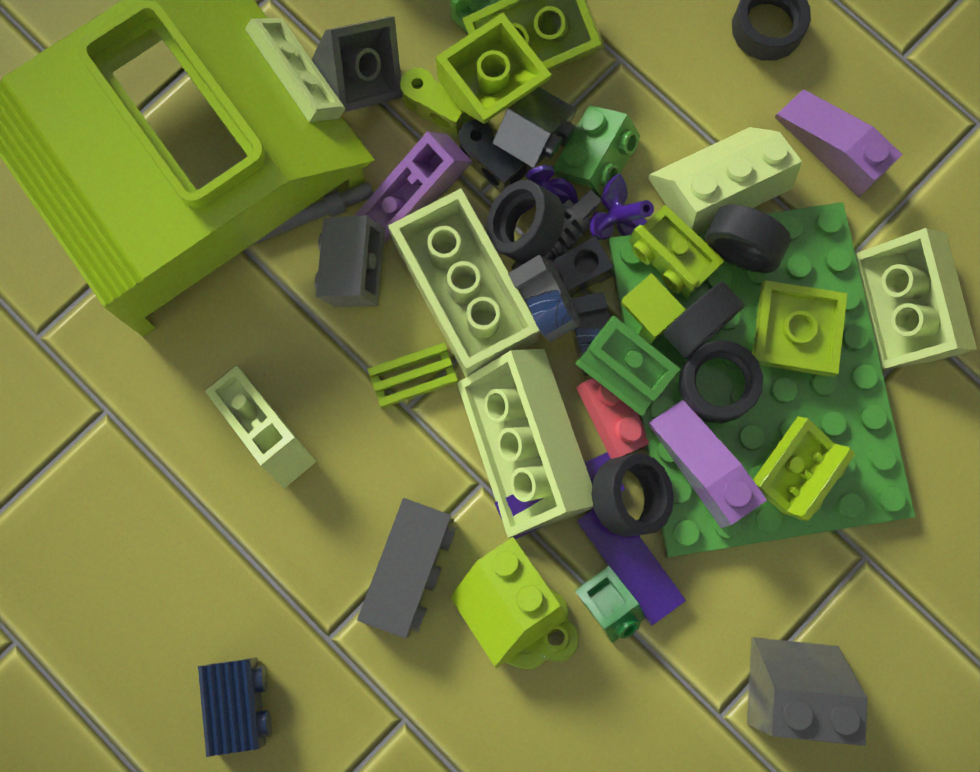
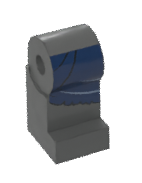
[508,255,581,342]

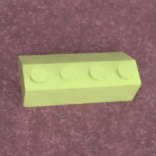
[457,349,594,538]

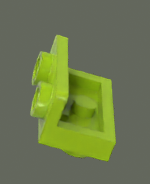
[629,204,724,298]
[753,416,855,521]

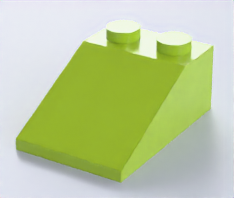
[462,0,606,72]

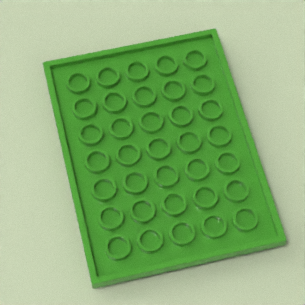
[607,202,915,558]

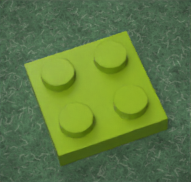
[752,280,848,377]

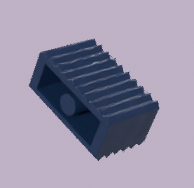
[198,657,272,757]

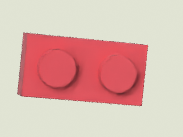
[576,378,649,459]

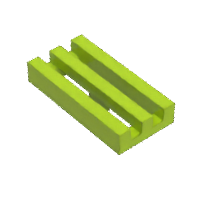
[367,342,458,409]

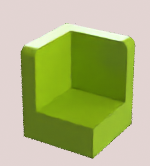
[621,273,686,345]

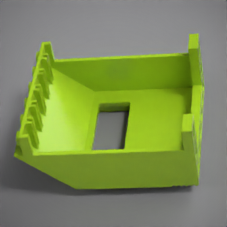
[0,0,375,337]

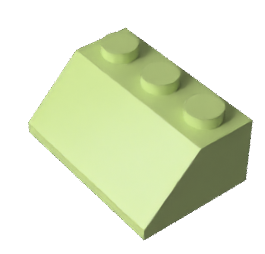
[648,127,802,235]
[855,228,977,370]

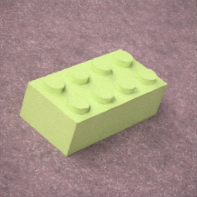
[388,188,540,377]

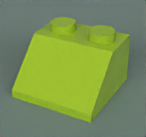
[435,12,552,124]
[450,537,567,669]

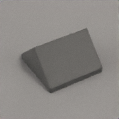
[311,16,403,113]

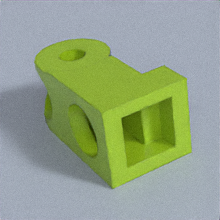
[400,68,471,137]

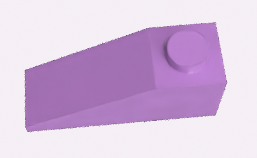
[775,89,903,197]
[354,131,473,244]
[648,400,767,528]

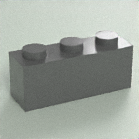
[357,498,457,639]

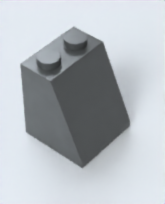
[747,637,867,746]

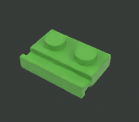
[575,316,680,416]

